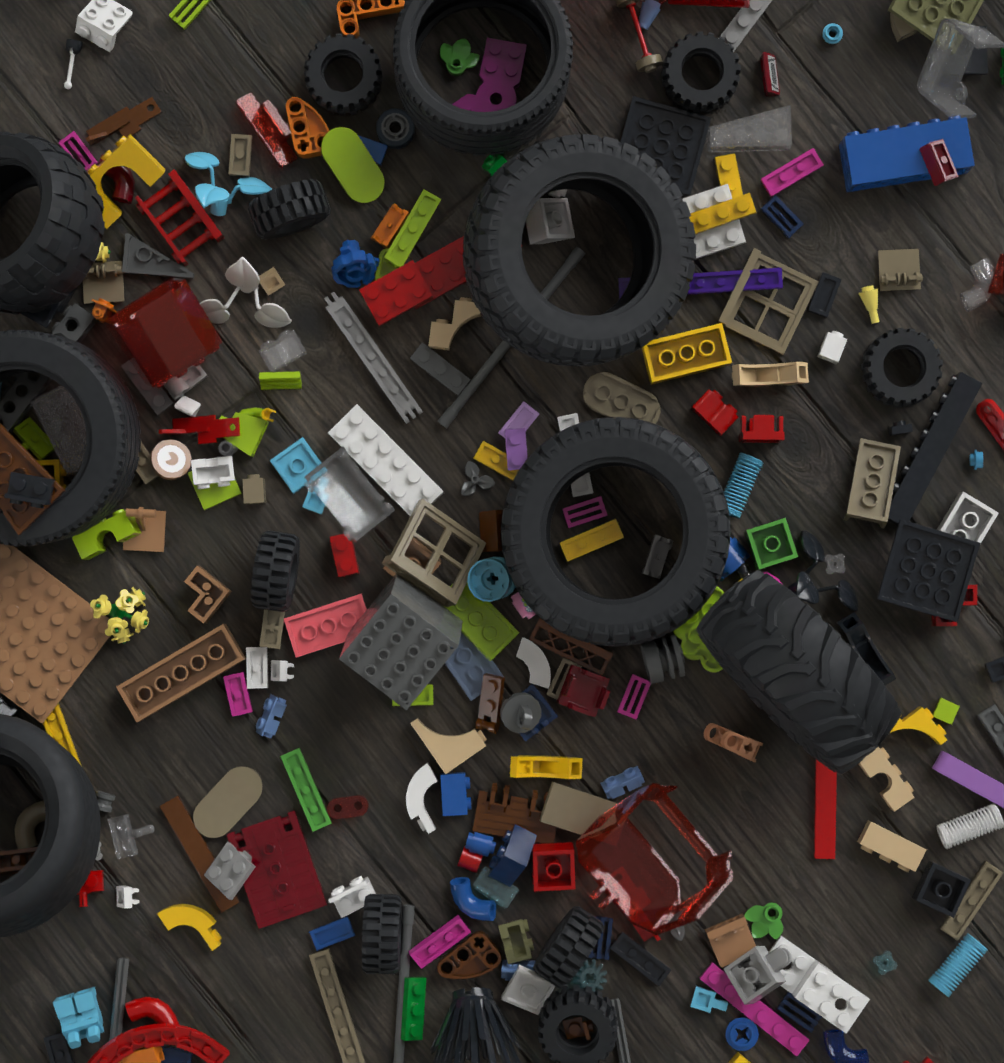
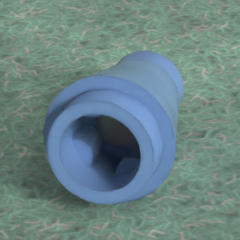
[639,0,661,30]

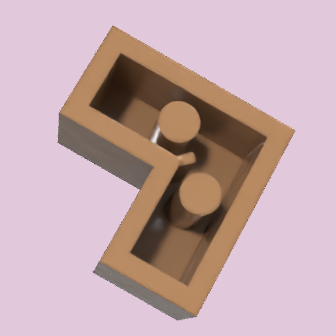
[184,566,232,624]

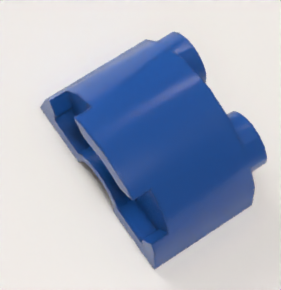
[720,537,751,582]

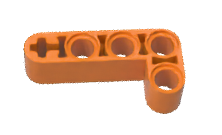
[337,0,405,39]

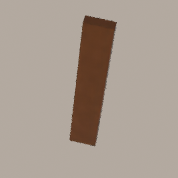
[160,795,240,913]

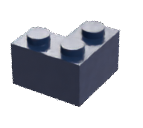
[489,824,537,887]

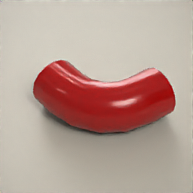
[125,996,179,1025]

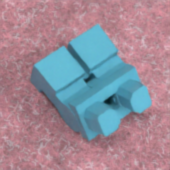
[53,987,104,1049]

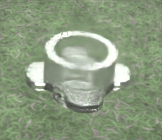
[825,553,846,574]

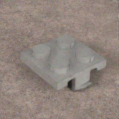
[204,842,256,900]

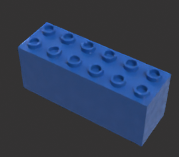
[839,115,975,192]

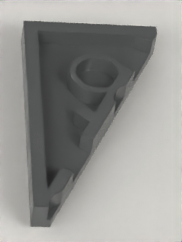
[122,233,194,279]

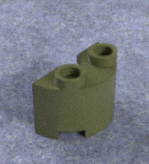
[498,919,534,964]

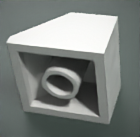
[526,198,575,244]

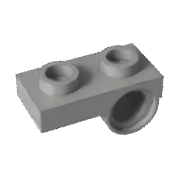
[162,359,208,401]

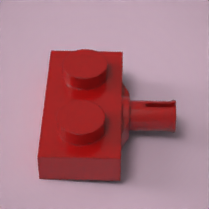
[77,870,104,907]

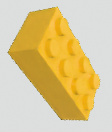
[642,323,732,385]

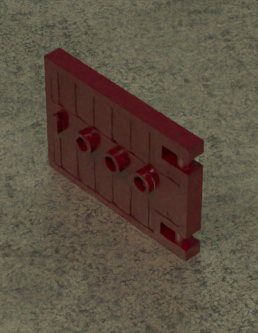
[226,810,327,929]

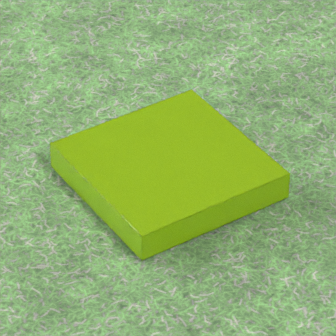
[188,471,242,510]

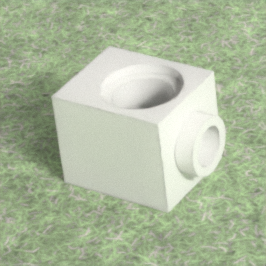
[817,331,847,364]

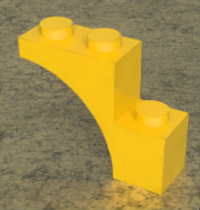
[890,707,947,745]

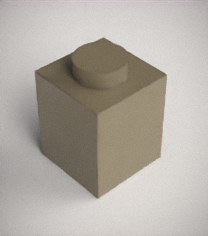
[242,474,266,505]

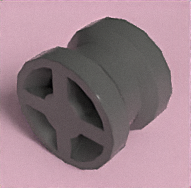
[95,791,116,812]

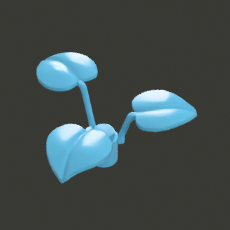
[185,152,272,216]

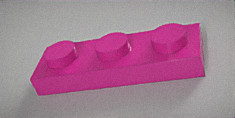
[760,148,824,197]
[408,915,471,969]

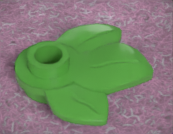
[440,39,480,76]
[744,902,783,939]

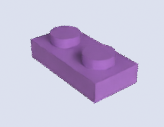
[505,428,527,470]

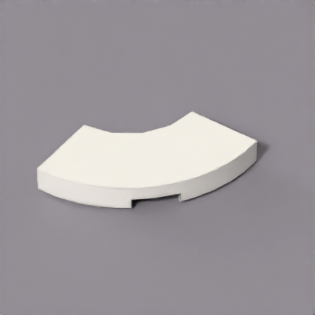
[516,637,551,689]

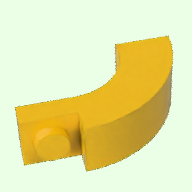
[157,904,222,951]

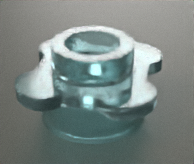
[873,951,897,975]

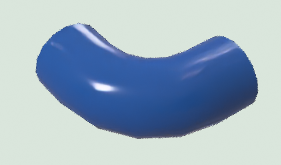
[450,877,496,921]

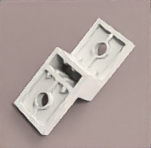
[769,935,870,1033]

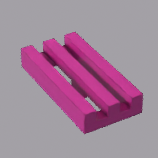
[58,131,99,171]
[562,496,607,528]
[617,674,651,719]

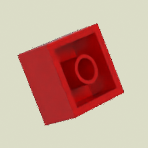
[531,842,575,892]

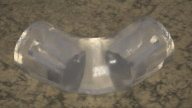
[960,258,995,312]

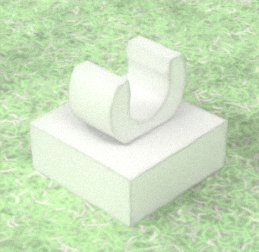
[271,660,294,681]
[116,885,140,909]

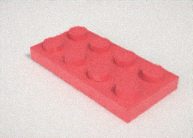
[284,594,367,658]

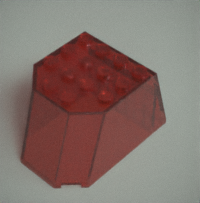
[103,277,222,388]

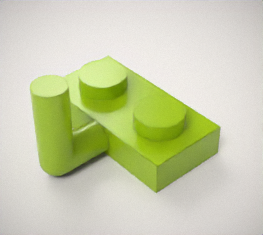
[13,417,57,460]

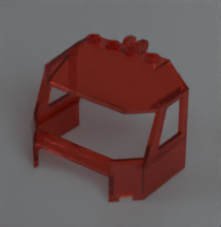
[576,783,733,935]

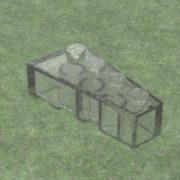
[707,105,792,152]

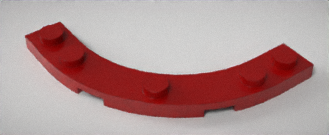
[87,1023,230,1063]

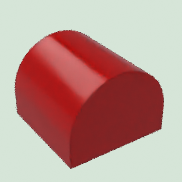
[457,846,483,873]

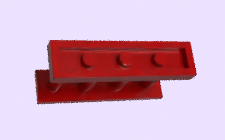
[135,169,225,266]

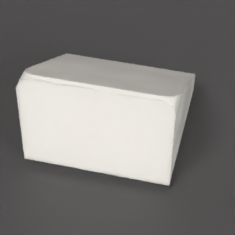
[174,396,201,417]

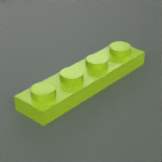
[383,189,441,268]

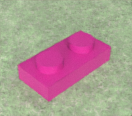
[223,672,253,717]

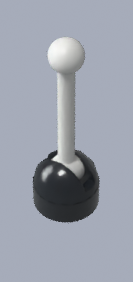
[64,39,83,89]

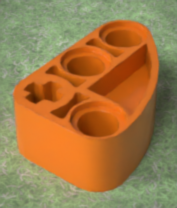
[286,97,329,159]

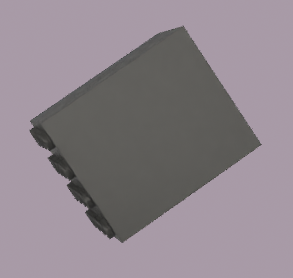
[339,574,463,710]

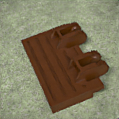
[473,783,556,843]

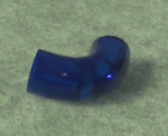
[823,1029,869,1063]

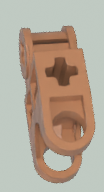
[704,723,763,762]

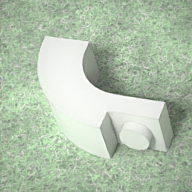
[406,763,438,834]

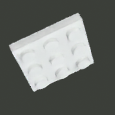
[682,184,746,259]

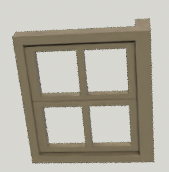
[718,248,819,355]
[382,499,486,607]

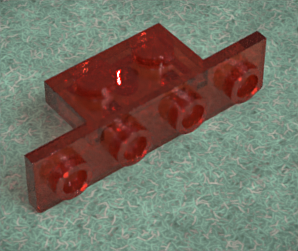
[235,92,297,168]

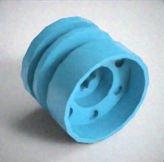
[467,556,515,602]

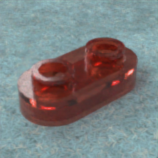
[327,795,369,819]

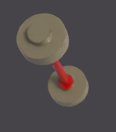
[615,0,663,73]

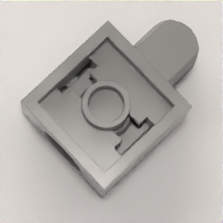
[724,946,792,1005]

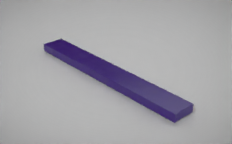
[618,268,783,298]

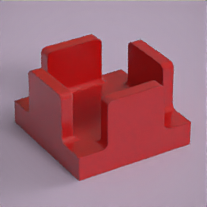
[739,415,784,443]

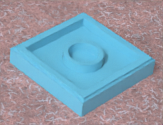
[270,437,327,494]

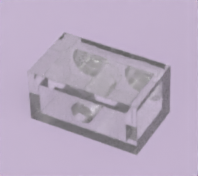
[258,330,307,372]

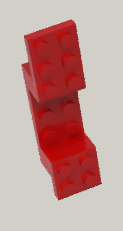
[359,236,523,326]

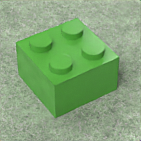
[744,518,798,570]

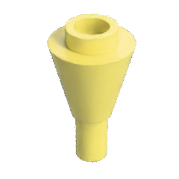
[858,285,880,324]

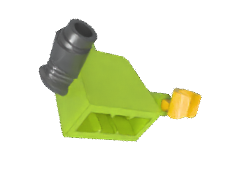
[218,407,276,457]

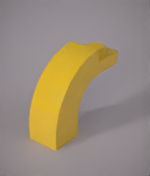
[510,755,582,779]

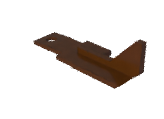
[85,97,161,146]

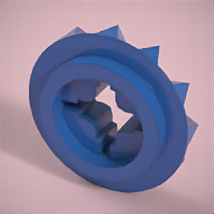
[725,1017,759,1051]

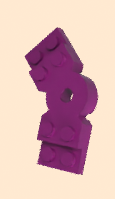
[452,38,527,153]

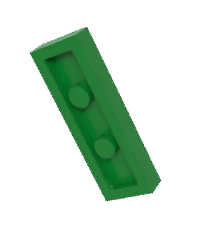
[401,977,426,1041]

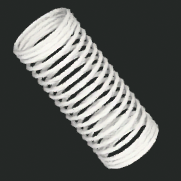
[936,803,1004,849]

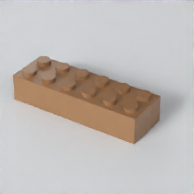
[116,624,246,722]

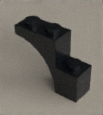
[837,612,896,685]

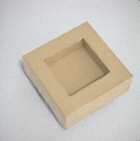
[259,267,285,296]

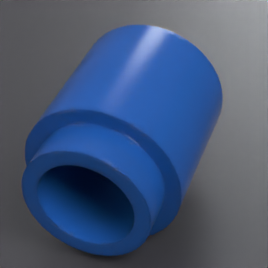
[465,832,496,857]

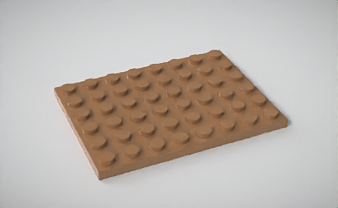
[0,544,110,724]

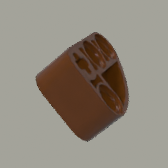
[437,931,501,979]

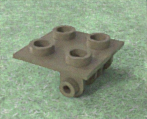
[878,249,923,291]
[83,261,125,304]

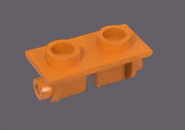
[91,298,118,323]

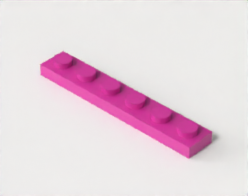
[699,962,809,1056]

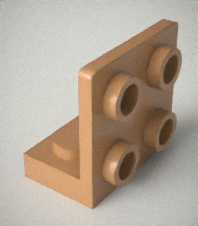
[704,914,756,967]

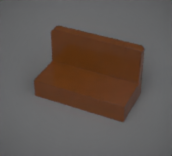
[479,510,503,552]

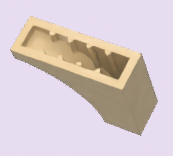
[411,718,487,774]

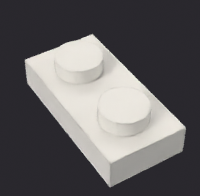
[246,647,268,689]

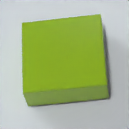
[933,698,960,725]

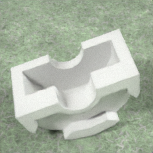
[191,456,235,489]

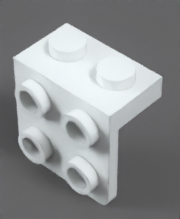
[75,0,132,52]

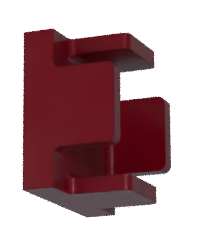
[556,664,610,717]

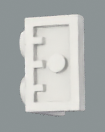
[328,876,376,918]

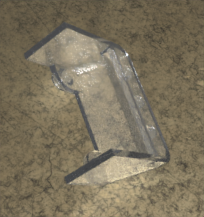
[917,19,1004,119]

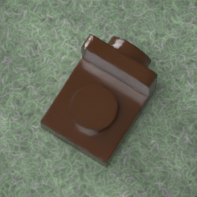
[562,1015,594,1040]

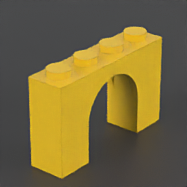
[87,134,165,229]

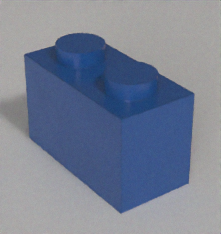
[440,772,472,816]

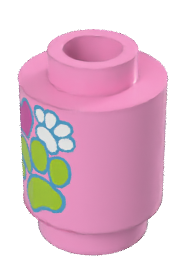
[510,592,536,620]

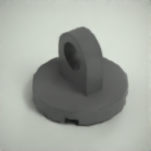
[500,692,541,733]

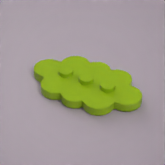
[673,586,724,673]

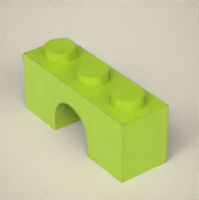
[72,509,142,560]

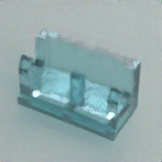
[471,866,519,909]

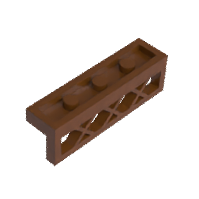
[529,618,613,675]

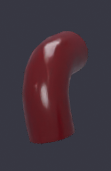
[98,154,135,204]

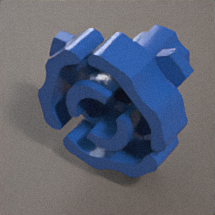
[331,240,380,288]

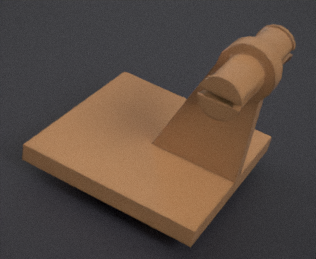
[123,507,166,552]

